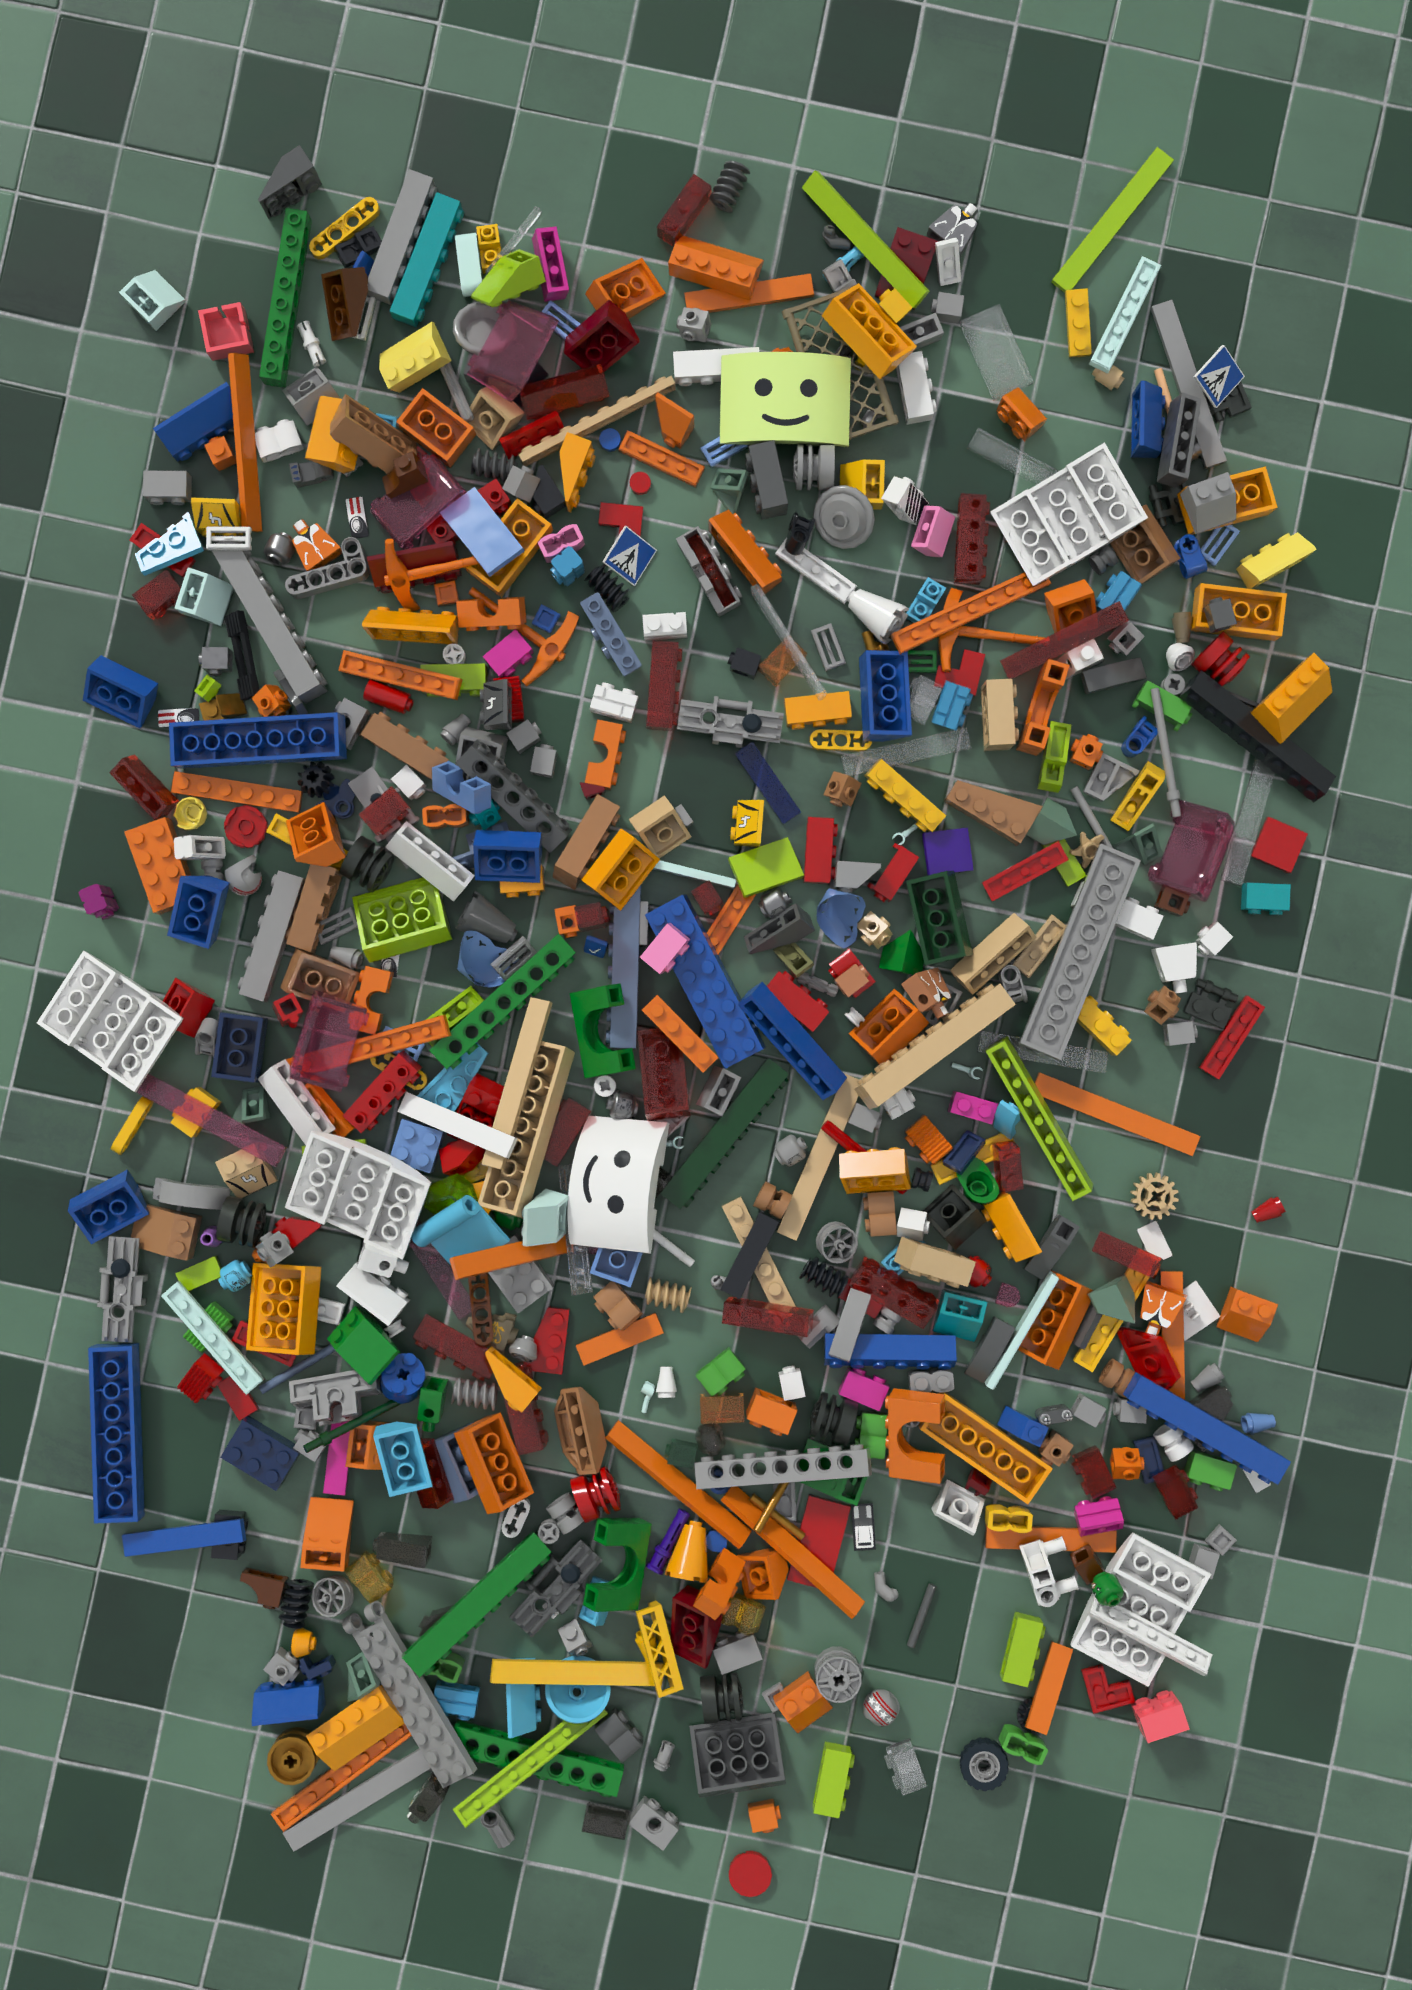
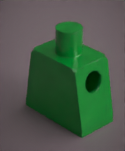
[417,1376,449,1432]

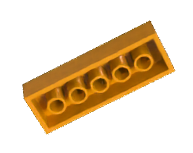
[918,1392,1053,1504]

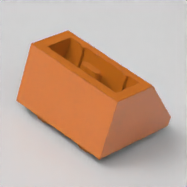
[996,387,1047,442]

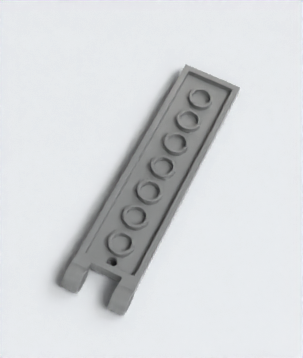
[342,1601,477,1788]

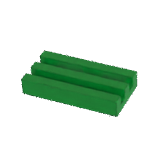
[894,650,937,673]

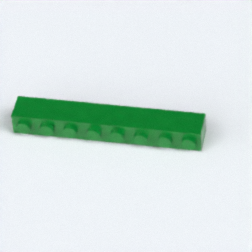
[402,1531,551,1678]

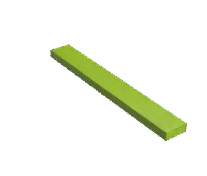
[1051,147,1174,293]
[802,170,930,308]
[453,1709,608,1828]

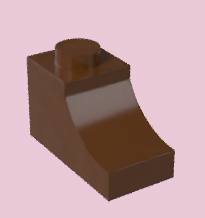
[382,451,429,499]
[240,1567,288,1609]

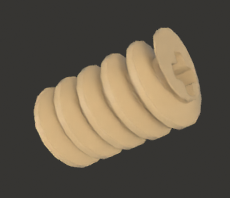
[645,1277,692,1313]

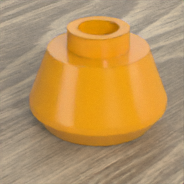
[291,1628,317,1658]

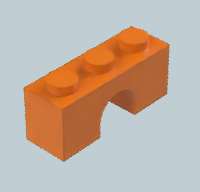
[456,597,527,631]
[585,719,627,790]
[348,966,394,1035]
[693,1548,746,1620]

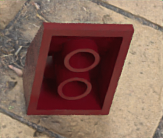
[874,227,938,310]
[670,1585,723,1669]

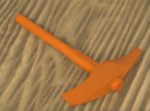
[384,539,479,612]
[468,587,579,687]
[938,588,1050,672]

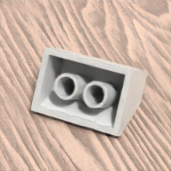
[337,1262,410,1326]

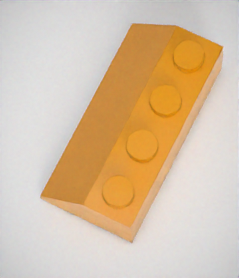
[822,283,917,379]
[1251,653,1332,744]
[306,1685,404,1771]

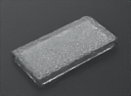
[959,304,1034,401]

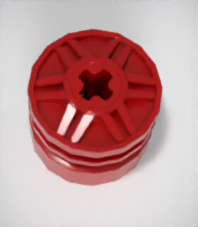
[1191,631,1250,686]
[570,1466,621,1523]

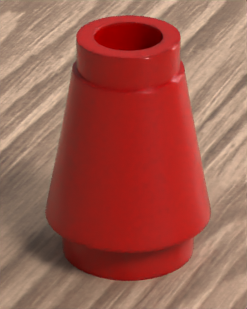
[1251,1196,1286,1223]

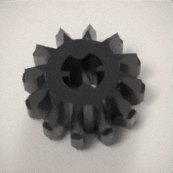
[297,761,335,798]

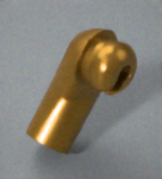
[861,630,889,651]

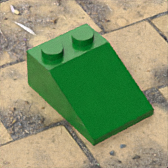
[327,1306,400,1385]

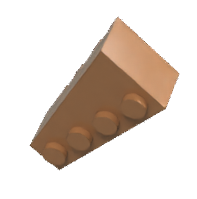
[944,780,1043,845]
[553,794,621,890]

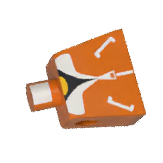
[292,519,343,571]
[1140,1281,1188,1336]

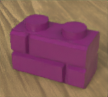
[78,884,119,920]

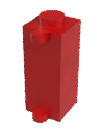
[867,843,919,903]
[272,992,303,1028]

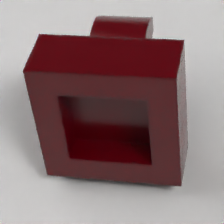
[965,1467,992,1496]

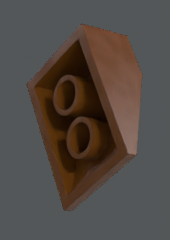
[321,267,368,341]

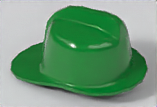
[956,1157,999,1205]

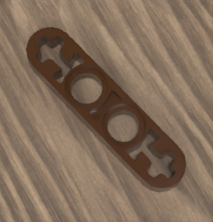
[468,1273,494,1347]

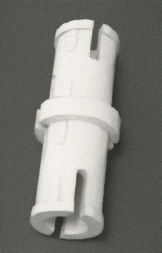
[297,321,326,367]

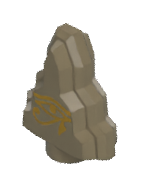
[466,1312,519,1355]

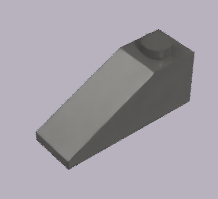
[744,903,815,954]

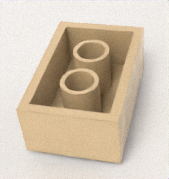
[981,679,1019,751]
[894,1237,976,1288]

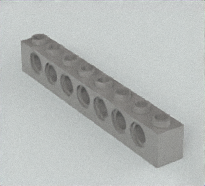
[694,1444,872,1489]

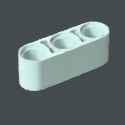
[455,233,483,297]

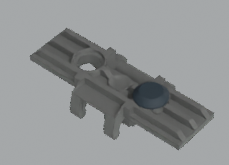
[510,1539,603,1638]

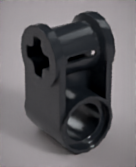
[785,512,815,555]

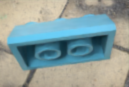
[373,1421,433,1497]
[506,1658,542,1738]

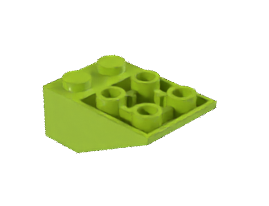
[471,249,546,307]

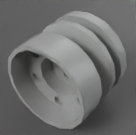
[793,444,835,491]
[814,1646,862,1703]

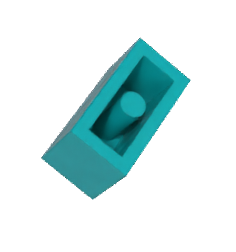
[1241,883,1291,915]

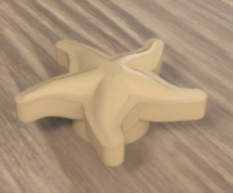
[1069,832,1105,868]

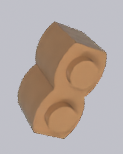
[863,1191,897,1237]
[594,1281,643,1331]

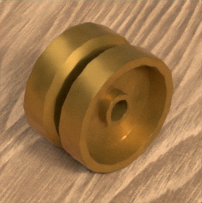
[267,1727,319,1785]

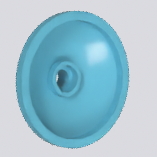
[545,1656,611,1724]

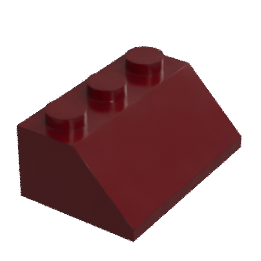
[564,300,639,379]

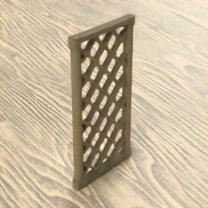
[782,285,899,440]

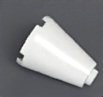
[847,589,909,644]

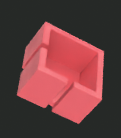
[198,302,254,361]
[1131,1690,1190,1743]

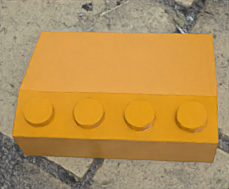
[362,607,459,645]
[246,1263,321,1355]

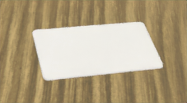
[1137,1221,1172,1262]

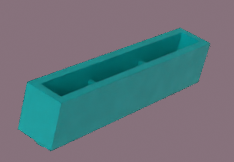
[390,192,464,327]

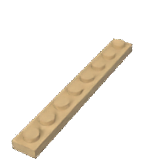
[518,376,676,467]

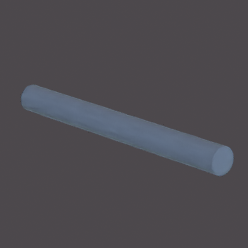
[259,1344,336,1394]

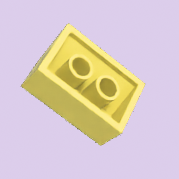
[379,322,452,393]
[1236,532,1317,589]

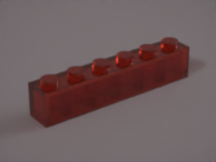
[1000,601,1129,680]

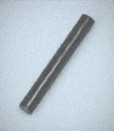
[907,1583,937,1648]

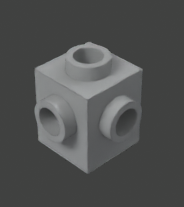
[677,307,712,342]
[256,1231,294,1268]
[263,1647,300,1686]

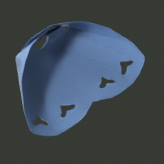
[817,888,866,949]
[457,931,519,988]

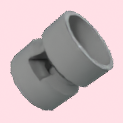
[546,1492,584,1534]

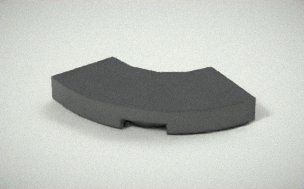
[273,669,308,715]

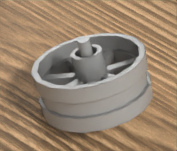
[816,1221,858,1264]
[312,1575,354,1618]

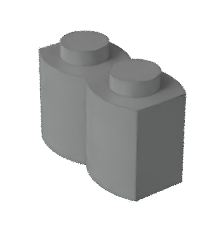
[907,1367,954,1393]

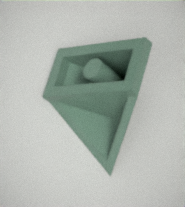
[710,468,749,514]
[1026,797,1077,845]
[1112,823,1163,866]
[228,1086,270,1127]
[1088,1274,1135,1324]
[346,1652,381,1702]

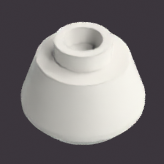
[1166,643,1195,671]

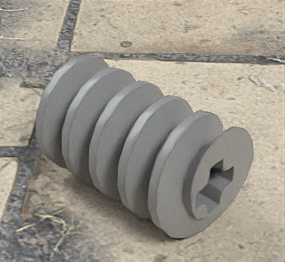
[451,1377,498,1411]

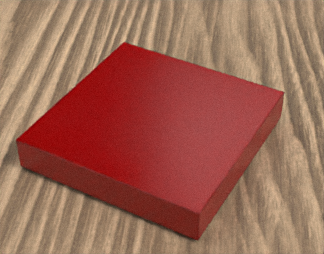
[1250,816,1308,873]

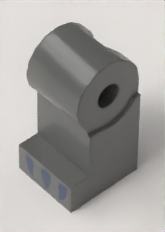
[289,461,334,488]

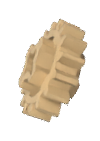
[1130,1173,1179,1220]

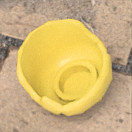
[173,797,207,830]

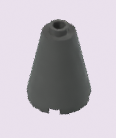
[455,891,518,943]

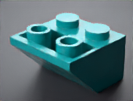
[932,1289,988,1342]

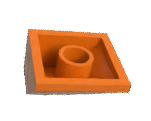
[655,392,694,449]
[737,1548,789,1600]

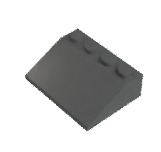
[689,1712,786,1798]

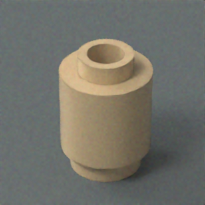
[1091,365,1125,390]

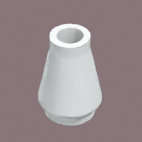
[656,1367,677,1398]

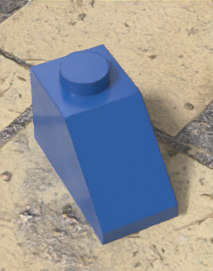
[997,1405,1049,1447]

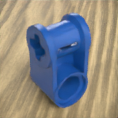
[1174,534,1208,579]
[1121,715,1158,758]

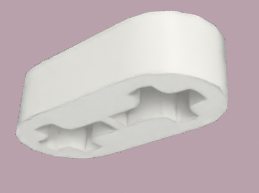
[501,1498,531,1538]

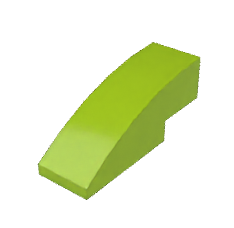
[1037,721,1072,793]

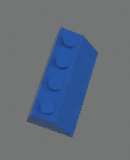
[153,382,234,462]
[859,650,912,742]

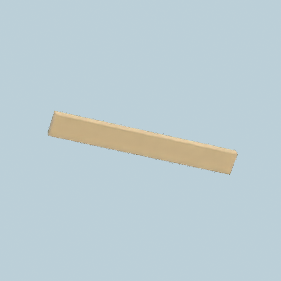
[482,997,553,1171]
[776,1073,859,1241]

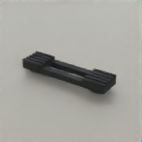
[224,610,260,700]

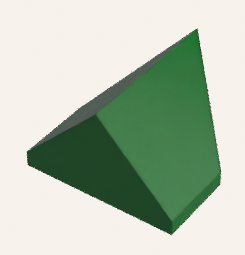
[879,930,924,975]

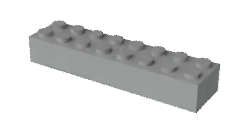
[212,534,328,704]

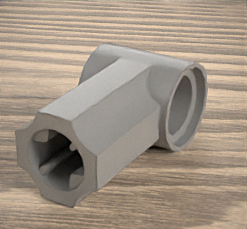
[797,1305,840,1349]
[480,1803,515,1848]

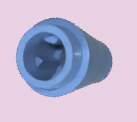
[1241,1413,1276,1435]

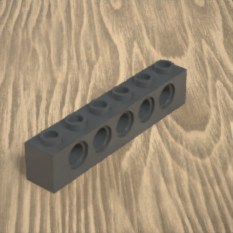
[455,739,572,853]

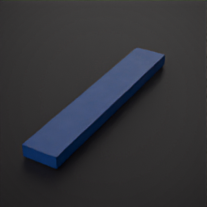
[122,1518,246,1557]

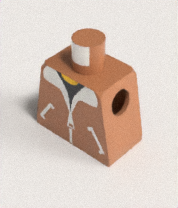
[901,967,951,1020]

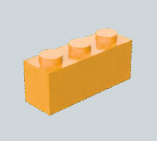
[784,691,852,730]

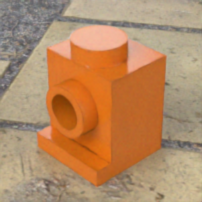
[554,905,581,939]

